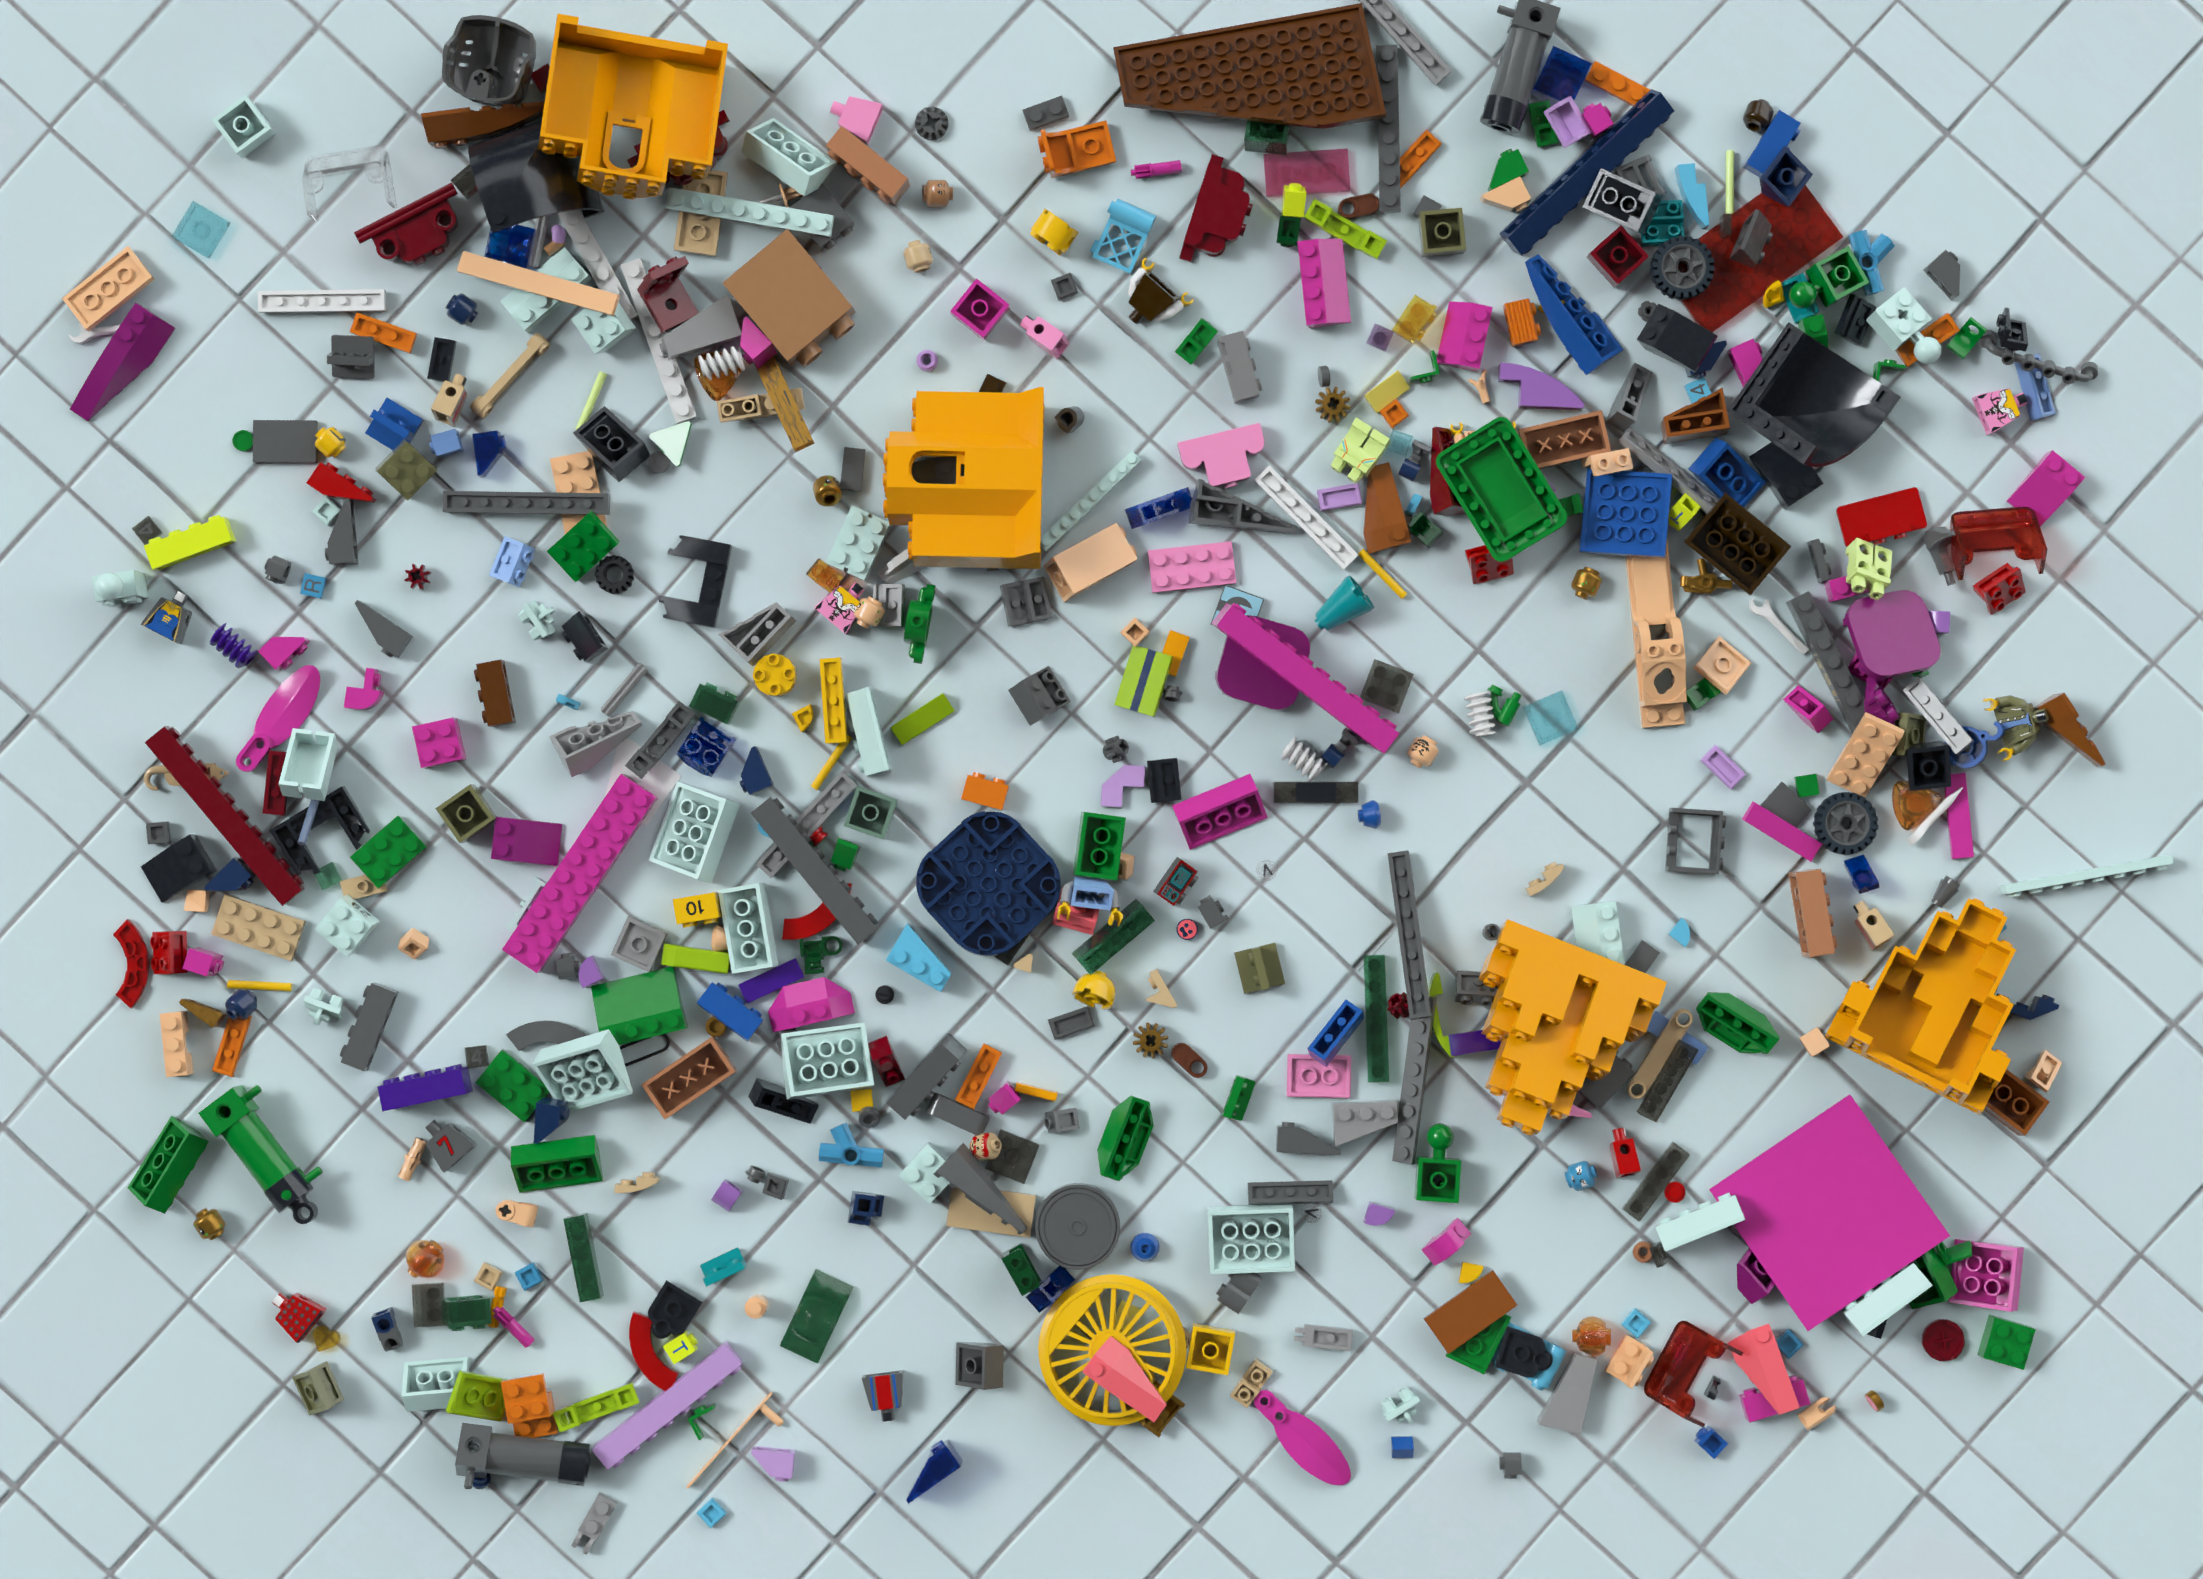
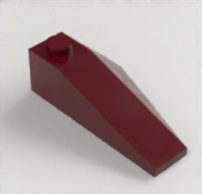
[1430,426,1465,516]

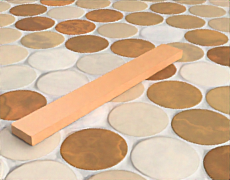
[457,251,620,316]

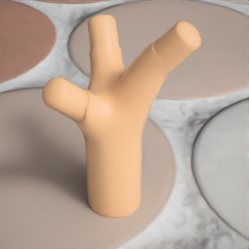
[1468,369,1490,404]

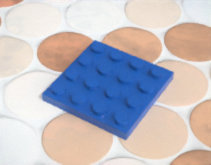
[1580,469,1672,558]

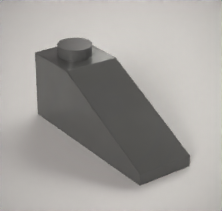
[1606,363,1653,432]
[325,499,358,565]
[355,600,413,658]
[1276,1122,1341,1155]

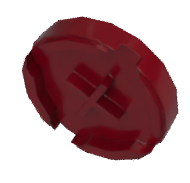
[1922,1319,1965,1361]

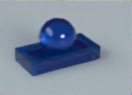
[1844,854,1880,894]

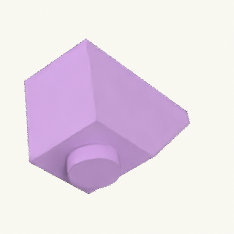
[751,1446,796,1482]

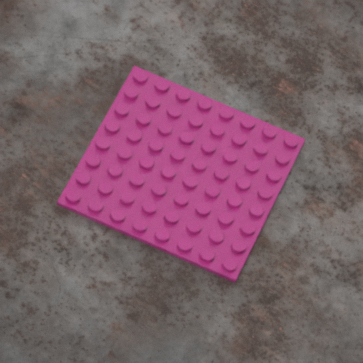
[1709,1094,1950,1331]

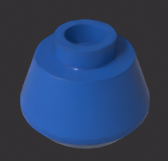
[1358,800,1381,829]
[1131,1233,1159,1262]

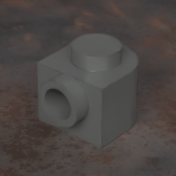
[1054,406,1084,433]
[265,555,291,583]
[556,953,580,980]
[1499,1452,1522,1479]

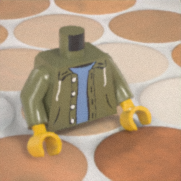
[1983,695,2049,762]

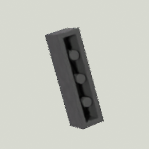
[340,982,399,1071]

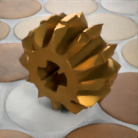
[1315,387,1351,423]
[1133,1022,1168,1058]

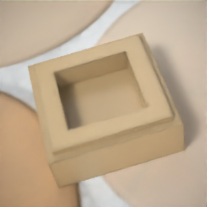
[474,1262,503,1291]

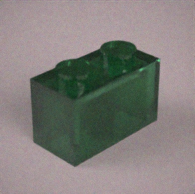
[689,682,740,725]

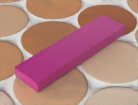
[1944,773,1974,859]
[1742,801,1822,862]

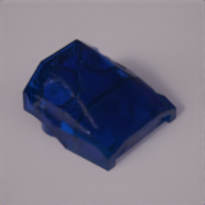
[484,225,535,268]
[677,716,736,777]

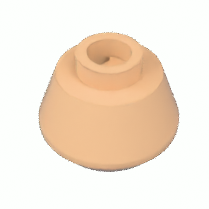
[711,924,728,952]

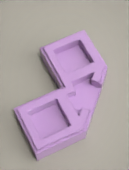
[1101,765,1145,807]

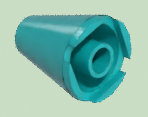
[1314,576,1374,631]

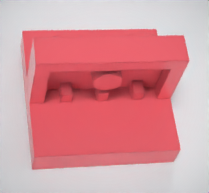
[1052,887,1100,935]

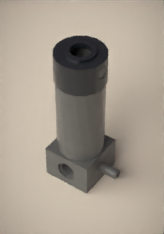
[1480,0,1561,134]
[455,1423,591,1489]

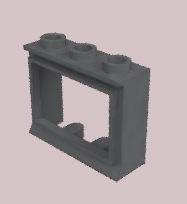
[1665,808,1726,874]

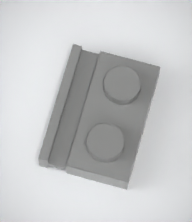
[873,584,905,627]

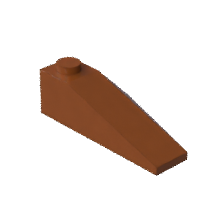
[1363,462,1411,554]
[2034,693,2106,767]

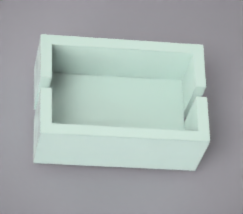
[826,505,891,582]
[279,728,338,801]

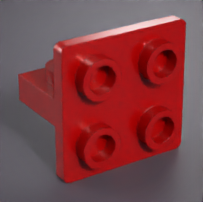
[1465,545,1514,584]
[1973,563,2026,615]
[150,931,188,974]

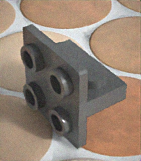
[327,335,375,379]

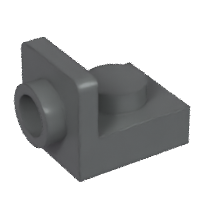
[1044,1108,1080,1133]

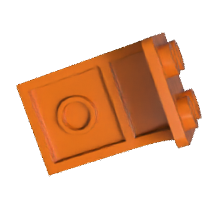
[1038,121,1116,178]

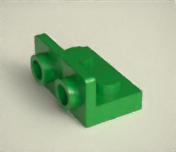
[1222,1075,1255,1121]

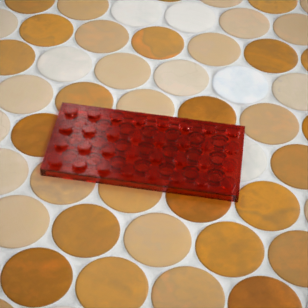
[1677,185,1843,332]

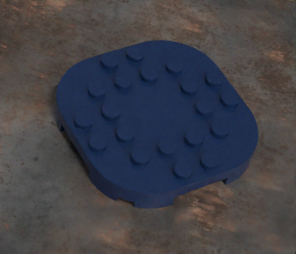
[916,811,1061,956]

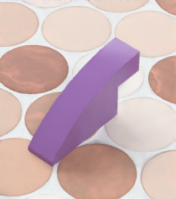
[1498,362,1584,410]

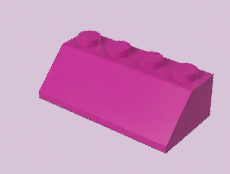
[1297,239,1351,328]
[1172,774,1268,850]

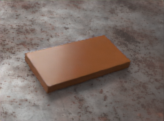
[1423,1270,1517,1354]

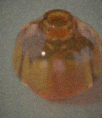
[406,1240,444,1278]
[1572,1316,1611,1357]

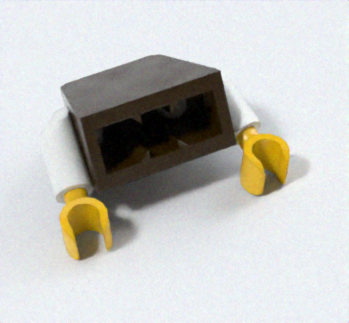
[1128,258,1194,324]

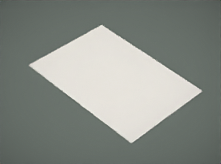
[605,738,681,825]

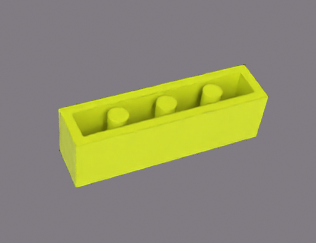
[144,515,236,571]

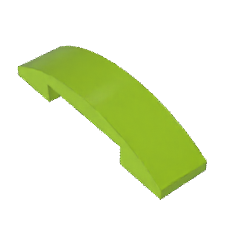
[1304,198,1387,259]
[1428,972,1454,1057]
[553,1382,640,1432]

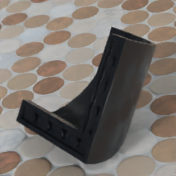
[468,121,605,233]
[1727,322,1901,467]

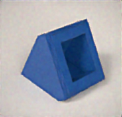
[1391,1436,1414,1458]

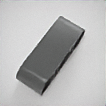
[926,1092,990,1136]

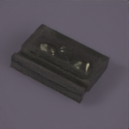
[412,1282,446,1328]

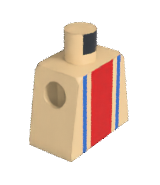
[431,374,467,427]
[1853,900,1894,951]

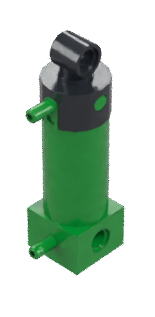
[198,1085,323,1224]

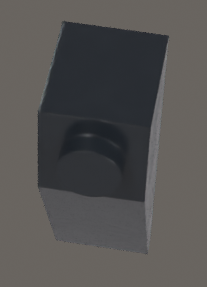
[748,1078,819,1124]

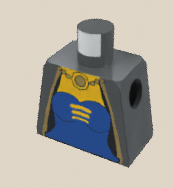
[141,590,192,644]

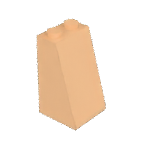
[1043,522,1137,602]

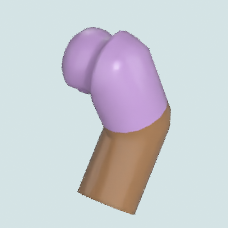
[544,225,566,256]

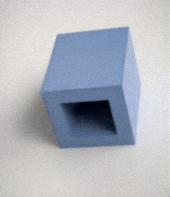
[429,429,464,458]

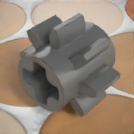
[1103,735,1129,763]

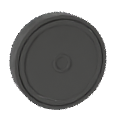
[1035,1183,1120,1270]

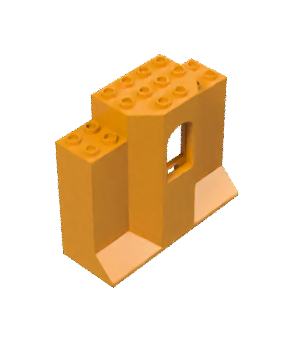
[538,13,728,200]
[883,387,1045,569]

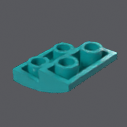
[1641,200,1684,247]

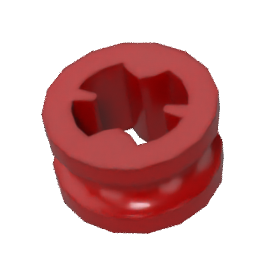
[810,827,828,847]

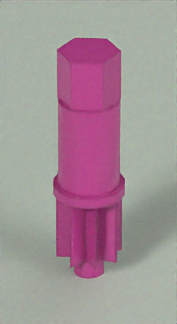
[1130,160,1182,179]
[493,1306,534,1348]

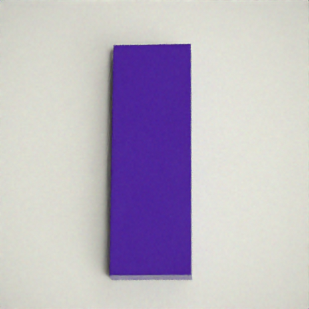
[738,958,805,1004]
[1448,1030,1501,1056]

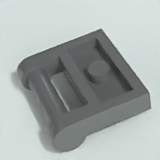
[1615,154,1667,196]

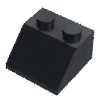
[561,611,608,663]
[1907,741,1951,791]

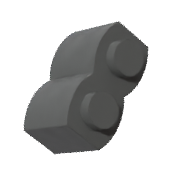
[1216,1273,1262,1314]

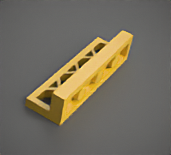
[819,657,847,744]

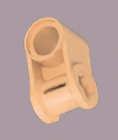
[496,1200,539,1227]

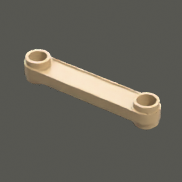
[470,333,550,419]
[1627,1009,1693,1099]

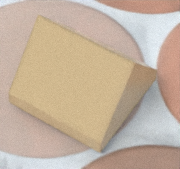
[1013,953,1033,973]

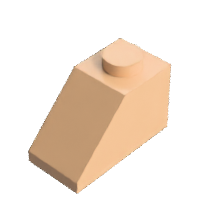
[1480,176,1531,212]

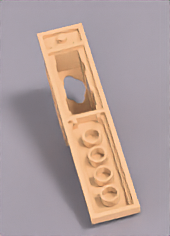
[1625,541,1687,728]

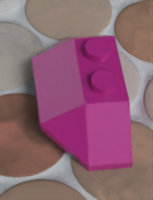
[768,977,855,1032]

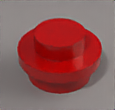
[1664,1181,1686,1203]

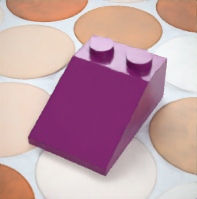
[491,817,562,866]

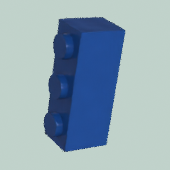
[1743,110,1801,178]
[697,982,763,1042]
[1307,999,1364,1067]

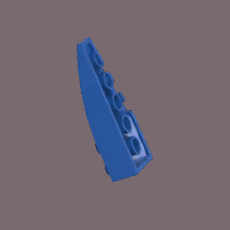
[1525,254,1624,375]

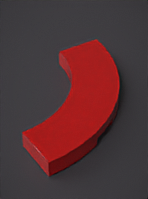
[782,883,852,940]
[113,919,149,1009]
[629,1311,679,1391]

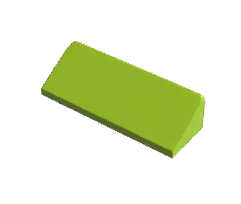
[890,693,955,745]

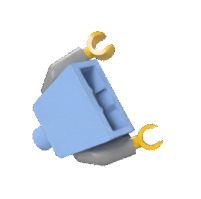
[1057,876,1123,926]

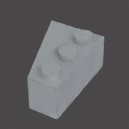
[1217,331,1262,404]
[718,602,796,666]
[1332,1100,1398,1147]

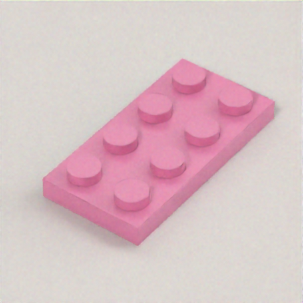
[1148,541,1236,593]

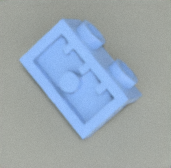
[489,536,535,587]

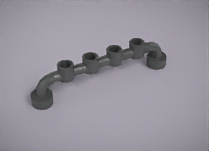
[1980,330,2098,384]

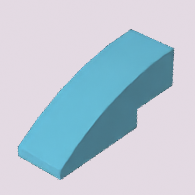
[1675,163,1710,229]

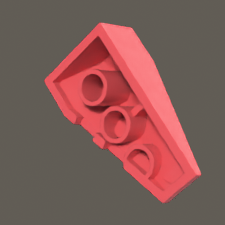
[1082,1336,1167,1422]

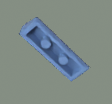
[2014,353,2056,421]

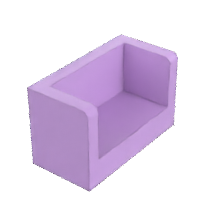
[1544,96,1592,148]

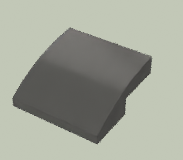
[1000,576,1052,627]
[1760,782,1811,827]

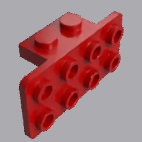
[1836,487,1927,547]

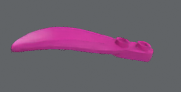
[236,665,320,772]
[1254,1389,1351,1485]

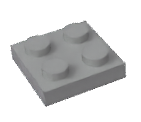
[611,916,667,972]

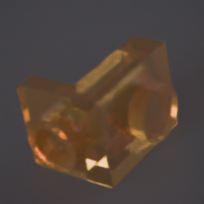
[806,558,844,593]

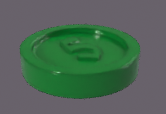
[232,430,253,451]

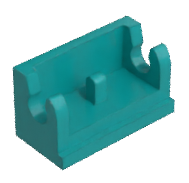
[1781,273,1820,323]

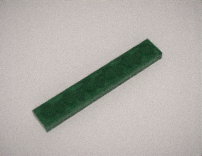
[1363,955,1389,1082]

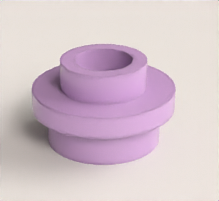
[917,350,938,371]

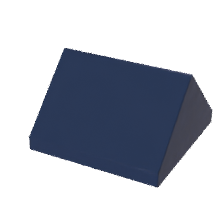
[1759,146,1813,207]

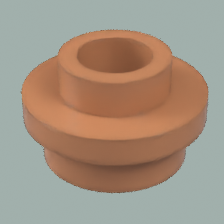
[1633,1241,1654,1263]

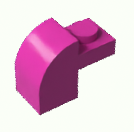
[344,668,384,710]
[1422,1218,1471,1266]

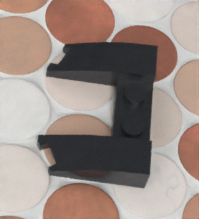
[658,535,732,628]
[269,786,370,875]

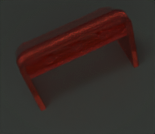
[1950,507,2048,580]
[1644,1321,1744,1428]

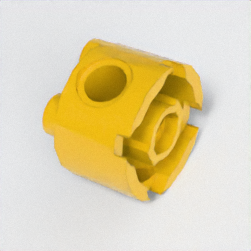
[1030,209,1079,256]
[753,653,797,697]

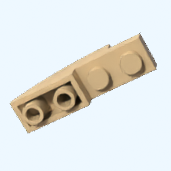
[717,388,805,423]

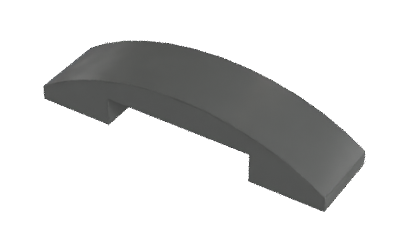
[625,701,696,779]

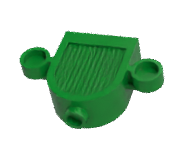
[904,584,936,664]

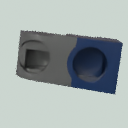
[371,1307,403,1352]

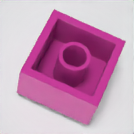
[950,278,1010,341]
[412,717,466,768]

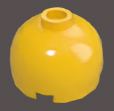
[1072,971,1116,1009]

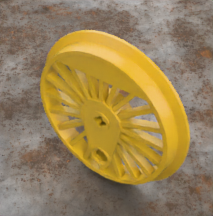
[1038,1274,1187,1426]

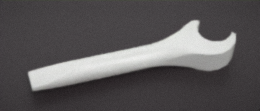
[69,324,120,344]
[1749,599,1809,655]
[1905,787,1963,846]

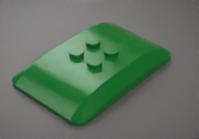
[1436,417,1567,562]

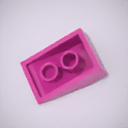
[2006,450,2085,528]

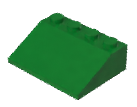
[591,966,688,1045]

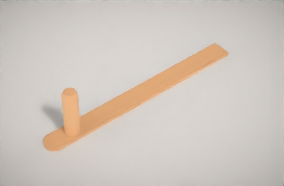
[686,1392,784,1489]

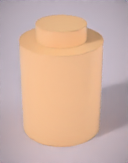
[745,1294,768,1319]

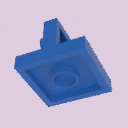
[365,398,424,450]

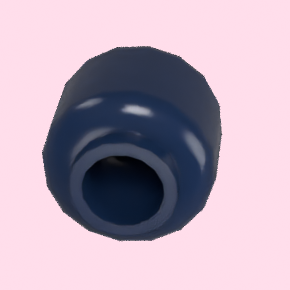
[445,293,478,325]
[225,989,257,1021]

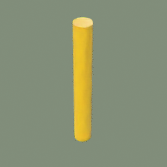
[1358,549,1408,599]
[811,735,852,791]
[227,980,292,991]

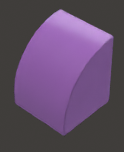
[1928,611,1950,634]
[579,956,604,988]
[711,1179,743,1212]
[1363,1201,1395,1226]

